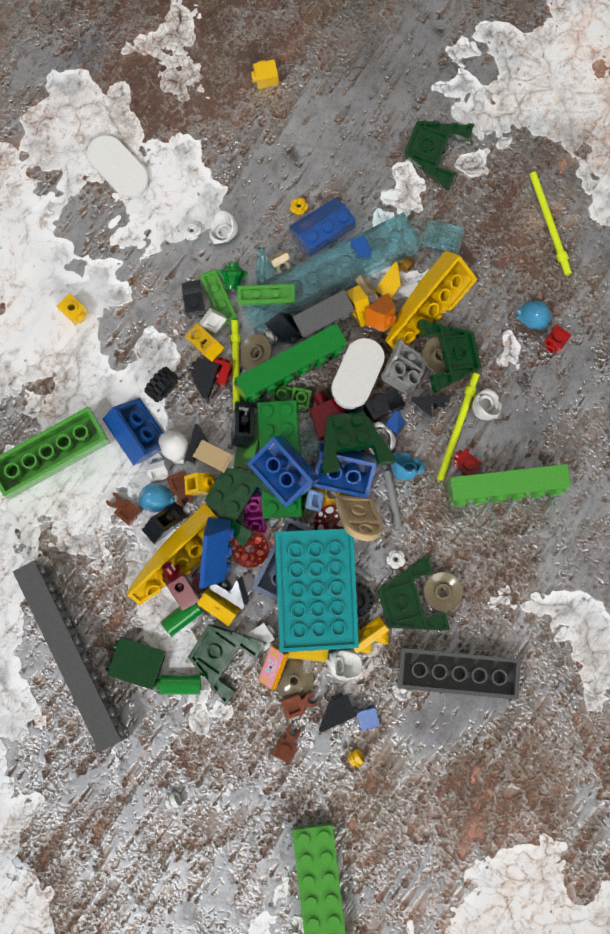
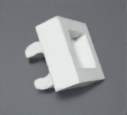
[199,308,227,333]
[145,458,169,483]

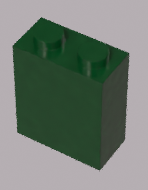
[106,637,167,690]

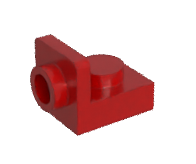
[542,324,571,354]
[213,357,232,389]
[453,448,483,476]

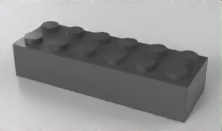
[396,648,521,700]

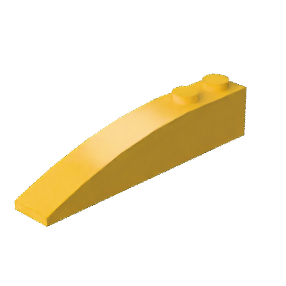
[385,250,477,349]
[126,503,234,605]

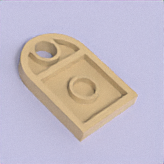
[335,496,383,541]

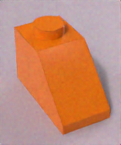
[365,293,396,332]

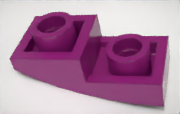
[244,492,266,533]

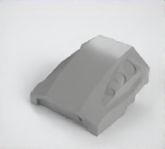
[381,339,426,393]

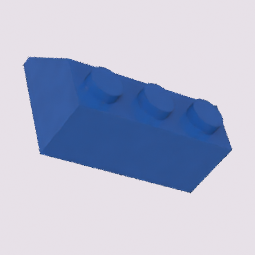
[289,198,356,257]
[102,398,164,466]
[247,435,321,508]
[312,443,377,498]
[199,517,234,589]

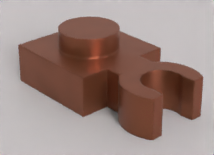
[167,471,193,507]
[106,492,142,526]
[280,691,317,720]
[272,725,301,763]

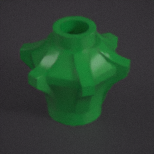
[218,262,248,289]

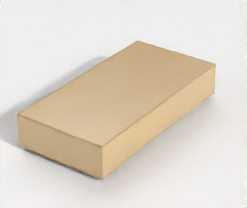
[193,440,234,473]

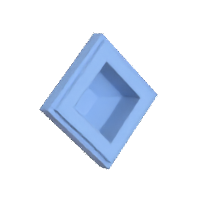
[305,489,324,512]

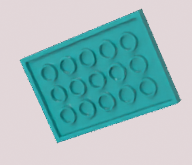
[274,529,359,653]

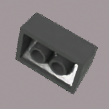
[290,287,354,338]

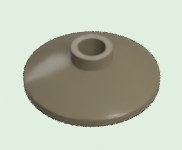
[240,334,272,370]
[422,337,446,374]
[424,572,463,611]
[276,661,314,698]

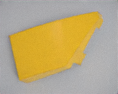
[375,261,402,298]

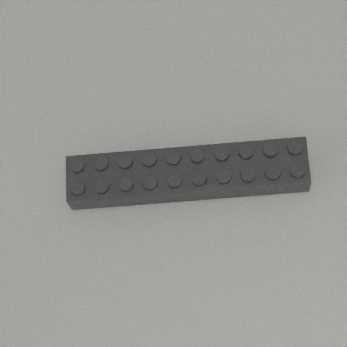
[12,560,128,753]

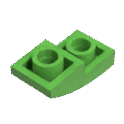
[270,385,312,410]

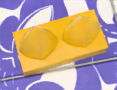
[353,616,389,654]

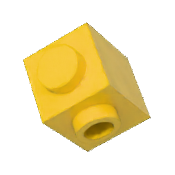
[251,59,279,89]
[56,293,89,326]
[184,472,215,497]

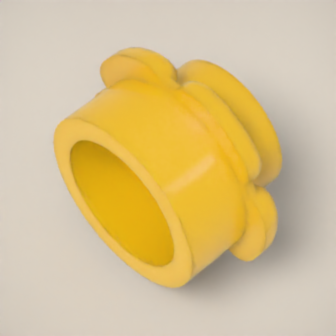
[290,197,308,215]
[348,748,365,768]

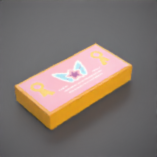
[257,645,289,690]

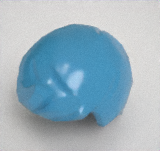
[516,301,552,330]
[391,452,425,481]
[138,483,175,513]

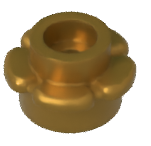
[399,256,416,274]

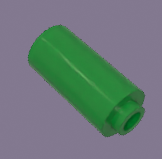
[160,602,203,637]
[157,674,202,695]

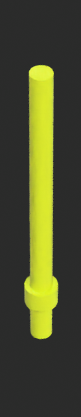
[529,172,572,276]
[230,320,241,412]
[437,373,480,481]

